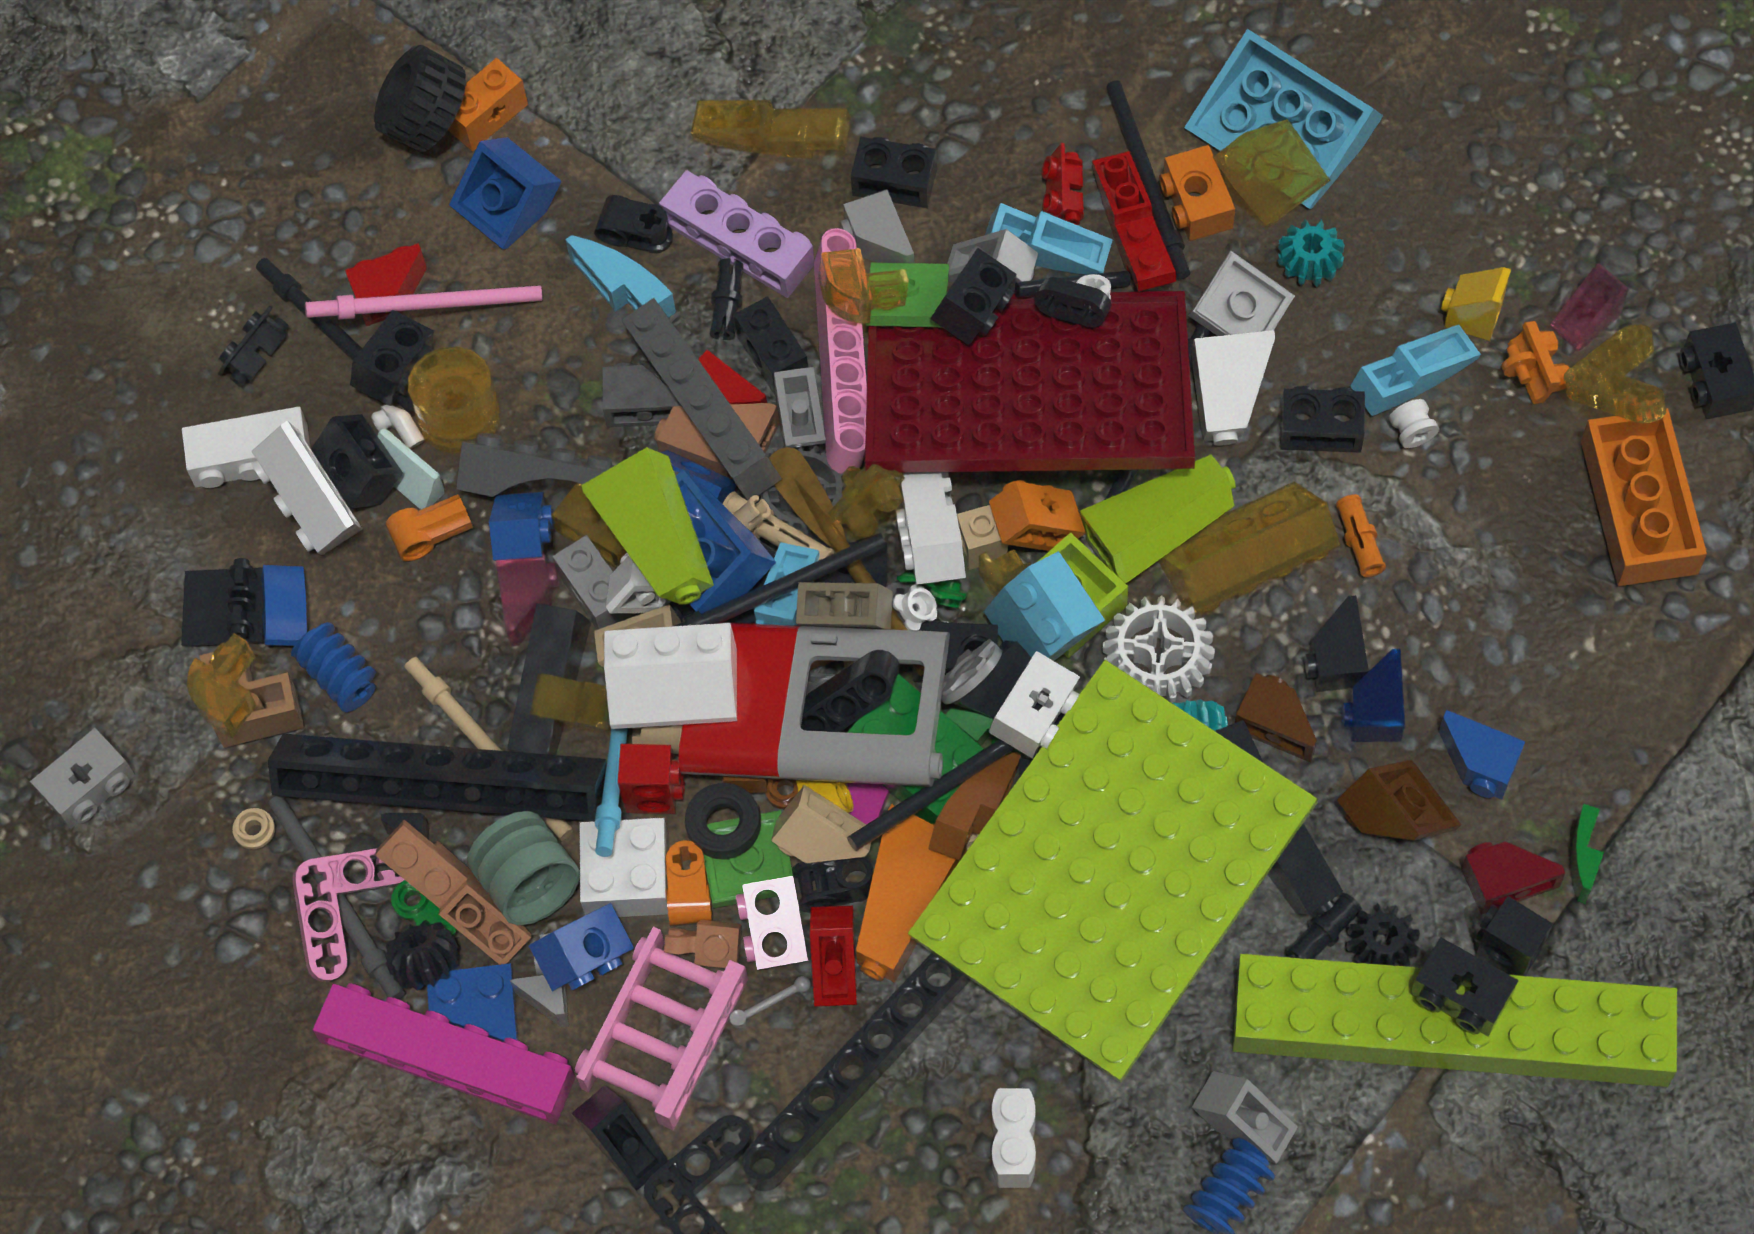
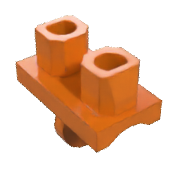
[1501,321,1573,404]

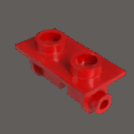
[1042,143,1084,225]

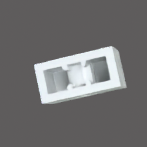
[989,651,1080,758]

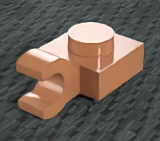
[664,920,742,968]

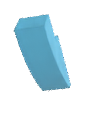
[985,203,1113,275]
[565,235,676,318]
[1350,324,1481,416]

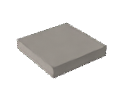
[1188,251,1295,336]

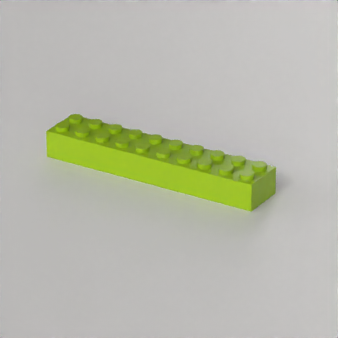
[1233,954,1677,1087]

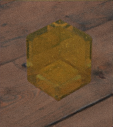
[979,549,1032,598]

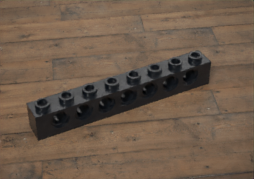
[268,734,606,822]

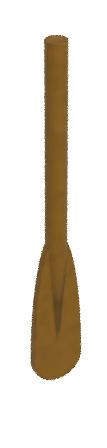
[769,447,924,676]

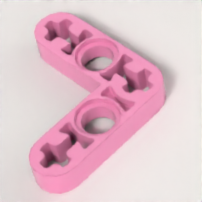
[293,849,404,982]

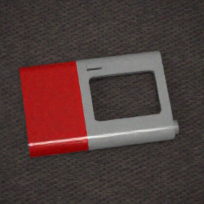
[678,622,950,787]

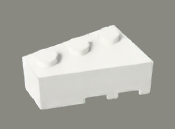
[895,472,966,584]

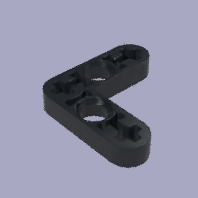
[644,1115,751,1234]

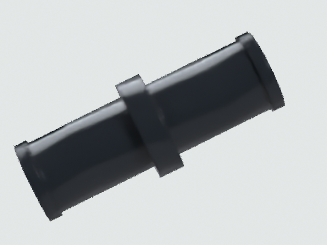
[709,258,744,340]
[1285,893,1362,959]

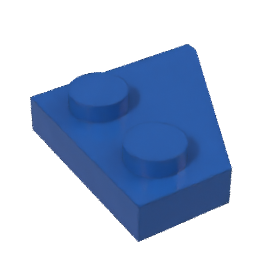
[427,963,518,1041]

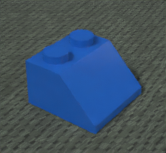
[449,137,562,249]

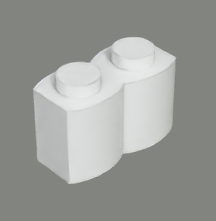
[992,1088,1036,1188]

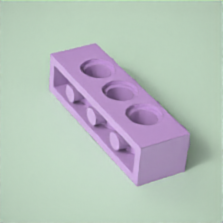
[659,170,814,298]

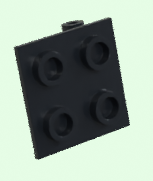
[181,558,264,646]

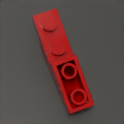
[1092,151,1176,292]

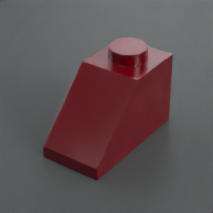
[1461,841,1565,915]

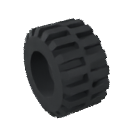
[374,45,466,152]

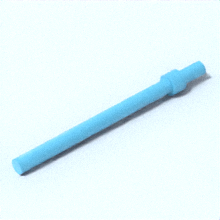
[595,728,628,857]

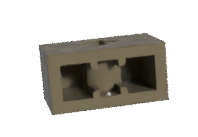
[796,582,893,629]

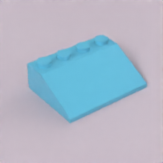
[1184,29,1383,209]

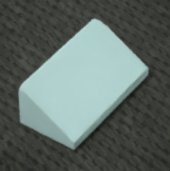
[378,428,445,510]

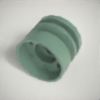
[467,811,580,925]

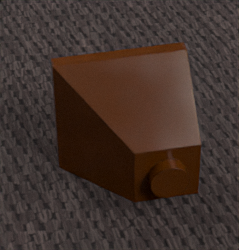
[1337,759,1462,840]

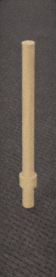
[405,657,573,841]

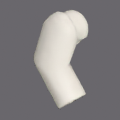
[371,405,425,449]

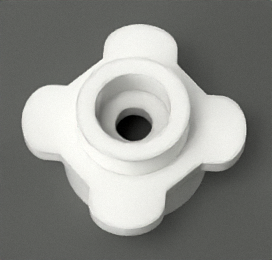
[893,584,937,631]

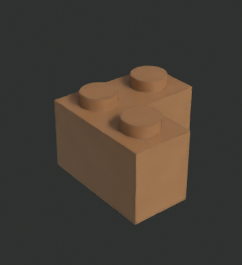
[199,646,304,748]

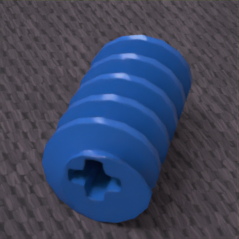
[291,622,376,712]
[1183,1138,1275,1234]

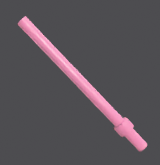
[305,285,542,320]

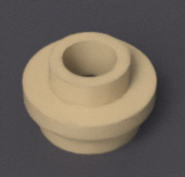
[232,808,275,849]

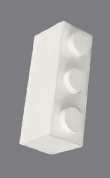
[182,406,311,488]

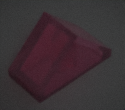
[1550,263,1629,351]

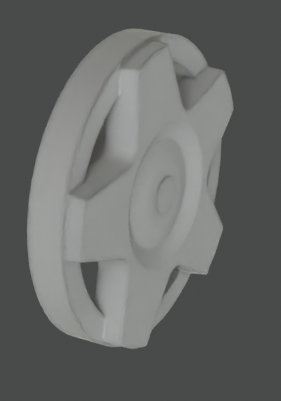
[941,639,1002,704]

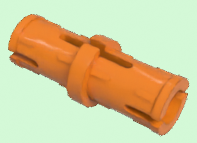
[1336,494,1386,577]

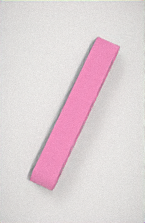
[814,228,867,475]

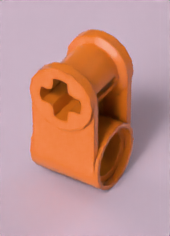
[666,840,713,926]

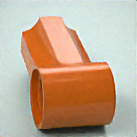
[386,494,473,561]

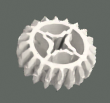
[1103,595,1215,703]

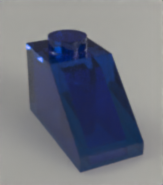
[1342,649,1405,742]

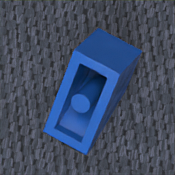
[1439,710,1525,799]

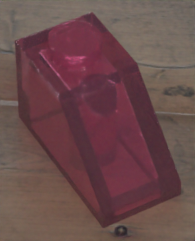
[496,551,559,647]

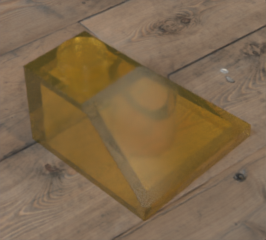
[1213,119,1331,228]

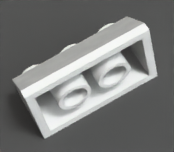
[252,421,363,555]
[604,623,737,729]

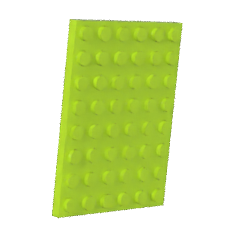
[908,660,1318,1083]

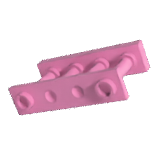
[575,927,748,1131]

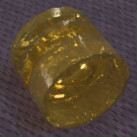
[408,346,500,453]

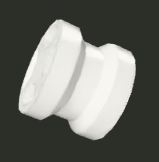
[1389,399,1439,448]

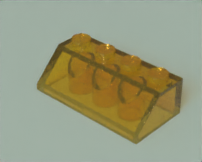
[1158,481,1341,613]

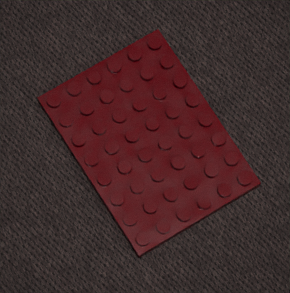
[865,291,1195,473]

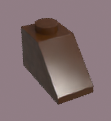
[1235,673,1317,763]

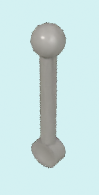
[729,976,811,1028]

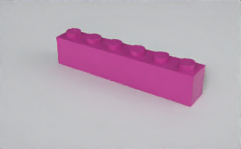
[313,983,575,1125]

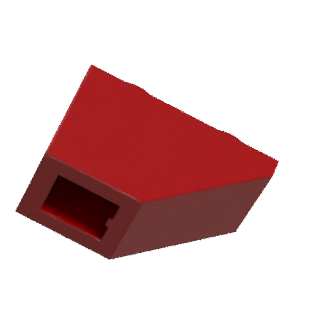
[345,243,427,327]

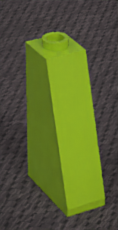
[581,447,714,604]
[1080,454,1236,583]

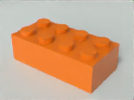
[1581,408,1707,587]

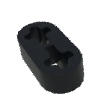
[1034,277,1112,328]

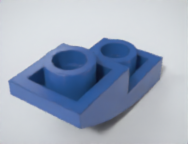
[261,565,307,646]

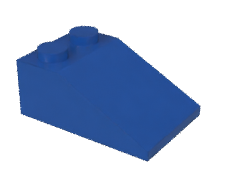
[676,469,776,613]

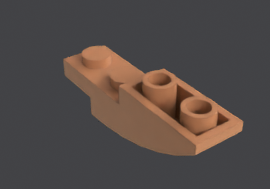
[375,820,531,965]

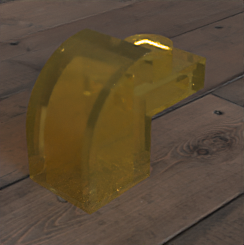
[818,248,909,323]
[187,633,257,738]
[530,673,610,733]

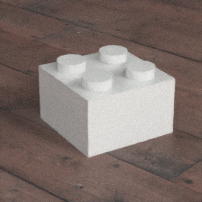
[580,818,669,917]

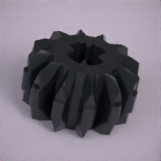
[1347,903,1420,967]
[385,920,459,991]

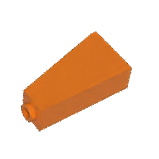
[856,804,967,983]

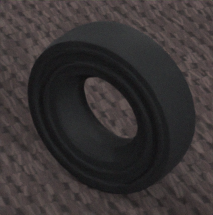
[685,783,761,859]

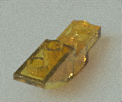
[691,100,851,158]

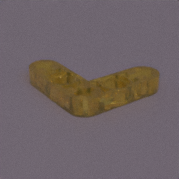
[1564,324,1666,423]

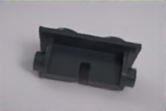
[218,306,289,387]

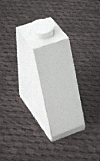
[1191,330,1275,445]

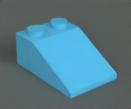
[983,551,1105,661]

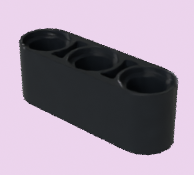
[801,650,900,732]

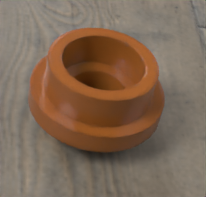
[765,778,798,809]

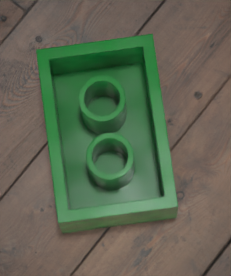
[847,674,984,825]

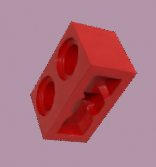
[618,744,685,814]

